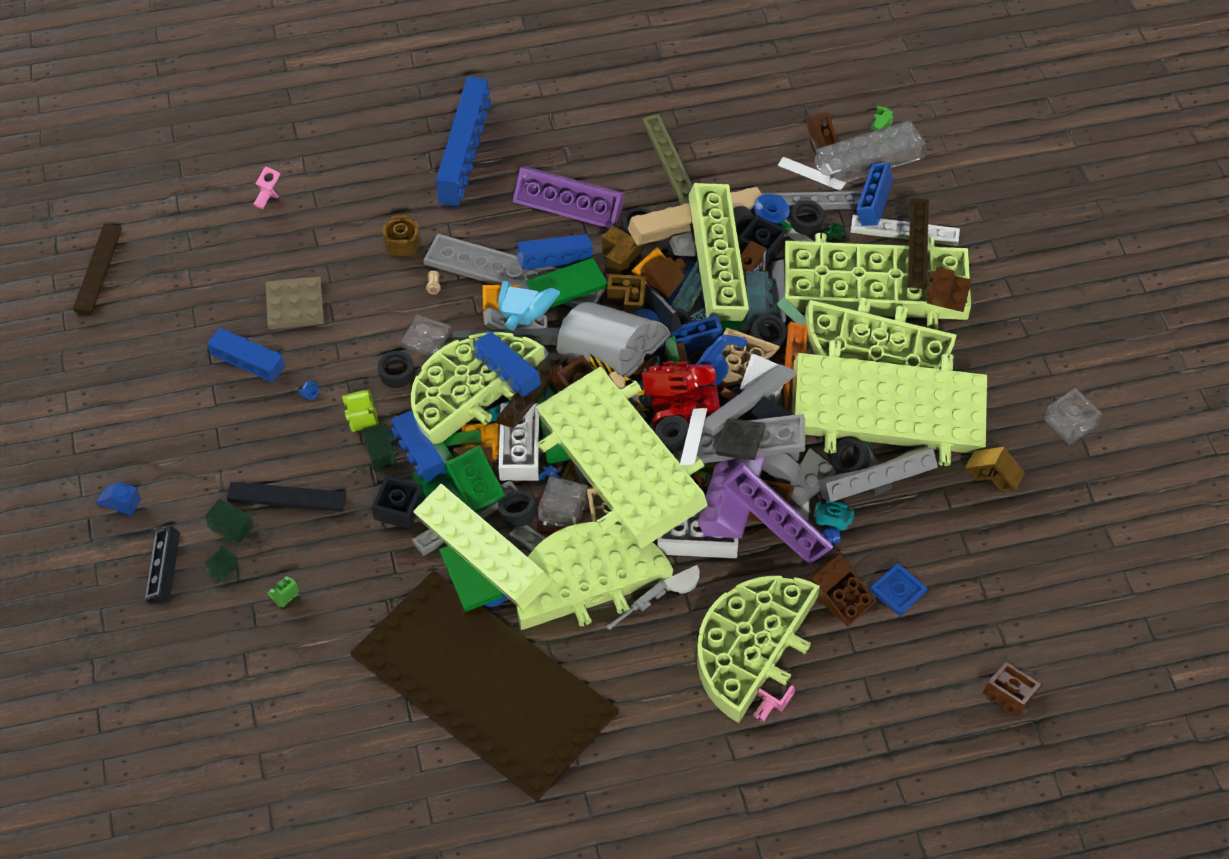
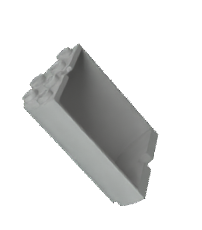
[556,302,671,378]

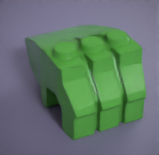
[871,106,893,141]
[268,576,299,608]

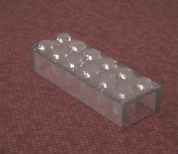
[815,120,926,188]

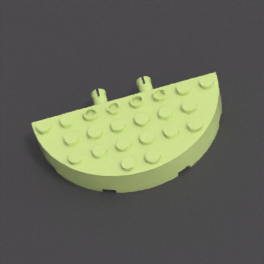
[805,298,956,369]
[411,332,545,444]
[516,522,673,630]
[697,576,820,723]

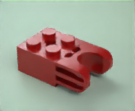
[642,361,716,396]
[651,386,720,429]

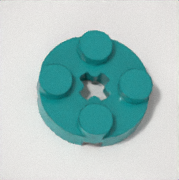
[814,501,854,530]

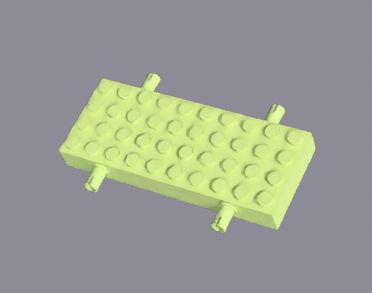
[784,233,971,330]
[791,341,987,466]
[536,367,708,549]

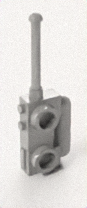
[607,580,667,630]

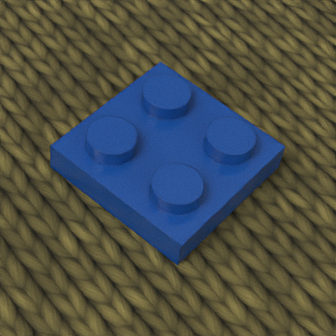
[870,563,928,617]

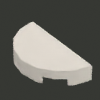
[663,565,700,594]

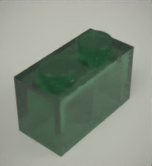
[362,424,398,470]
[205,499,254,543]

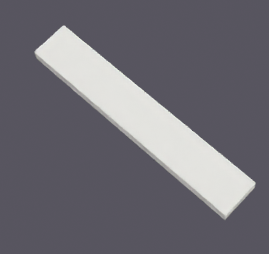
[851,215,960,246]

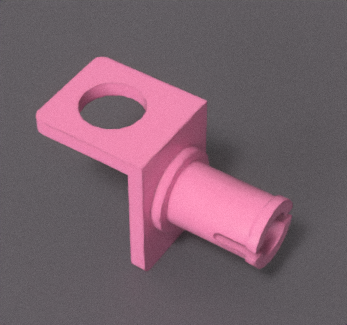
[253,167,280,209]
[753,685,795,722]

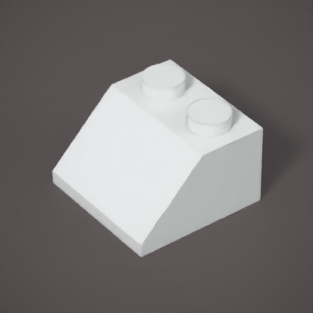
[740,354,783,404]

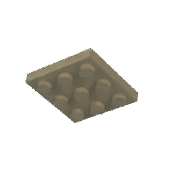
[266,276,324,329]

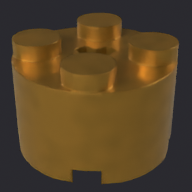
[382,215,420,256]

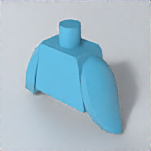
[498,281,560,330]

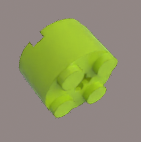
[342,389,378,432]

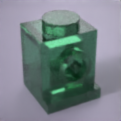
[205,545,239,582]

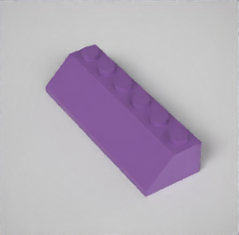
[513,167,626,228]
[698,456,766,538]
[722,461,833,565]

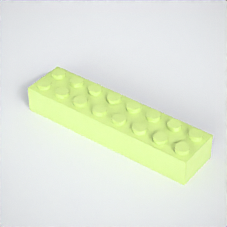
[689,183,749,321]
[413,484,551,611]

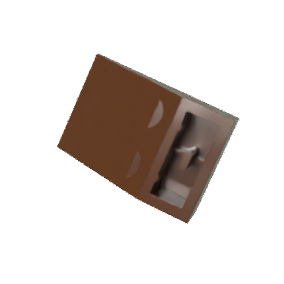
[805,554,876,626]

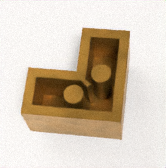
[602,226,642,275]
[607,274,646,314]
[965,447,1025,492]

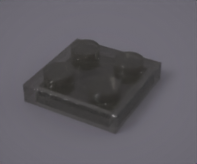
[716,418,766,460]

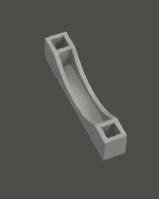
[818,446,938,502]

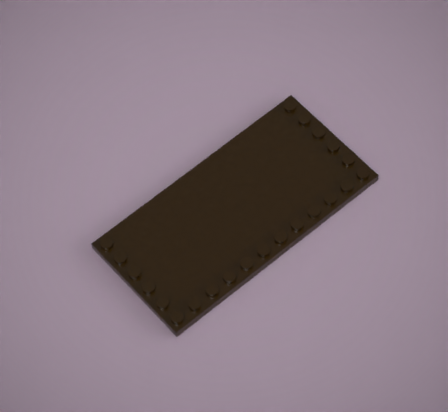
[350,570,619,802]

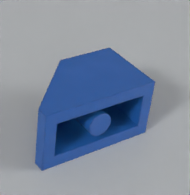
[96,482,141,516]

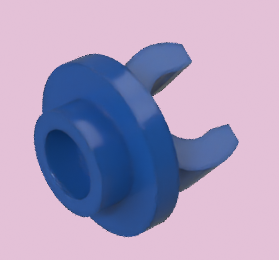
[298,381,319,400]
[539,464,560,486]

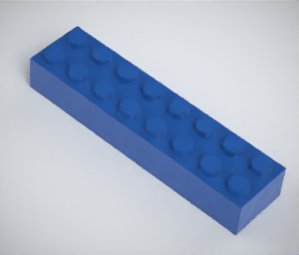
[436,76,491,206]

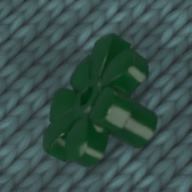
[823,223,846,242]

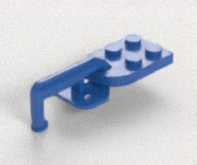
[694,335,747,389]

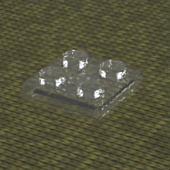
[401,315,451,356]

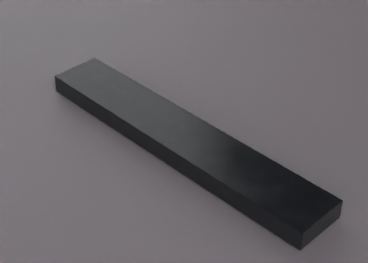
[227,482,347,512]

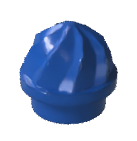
[822,526,840,546]

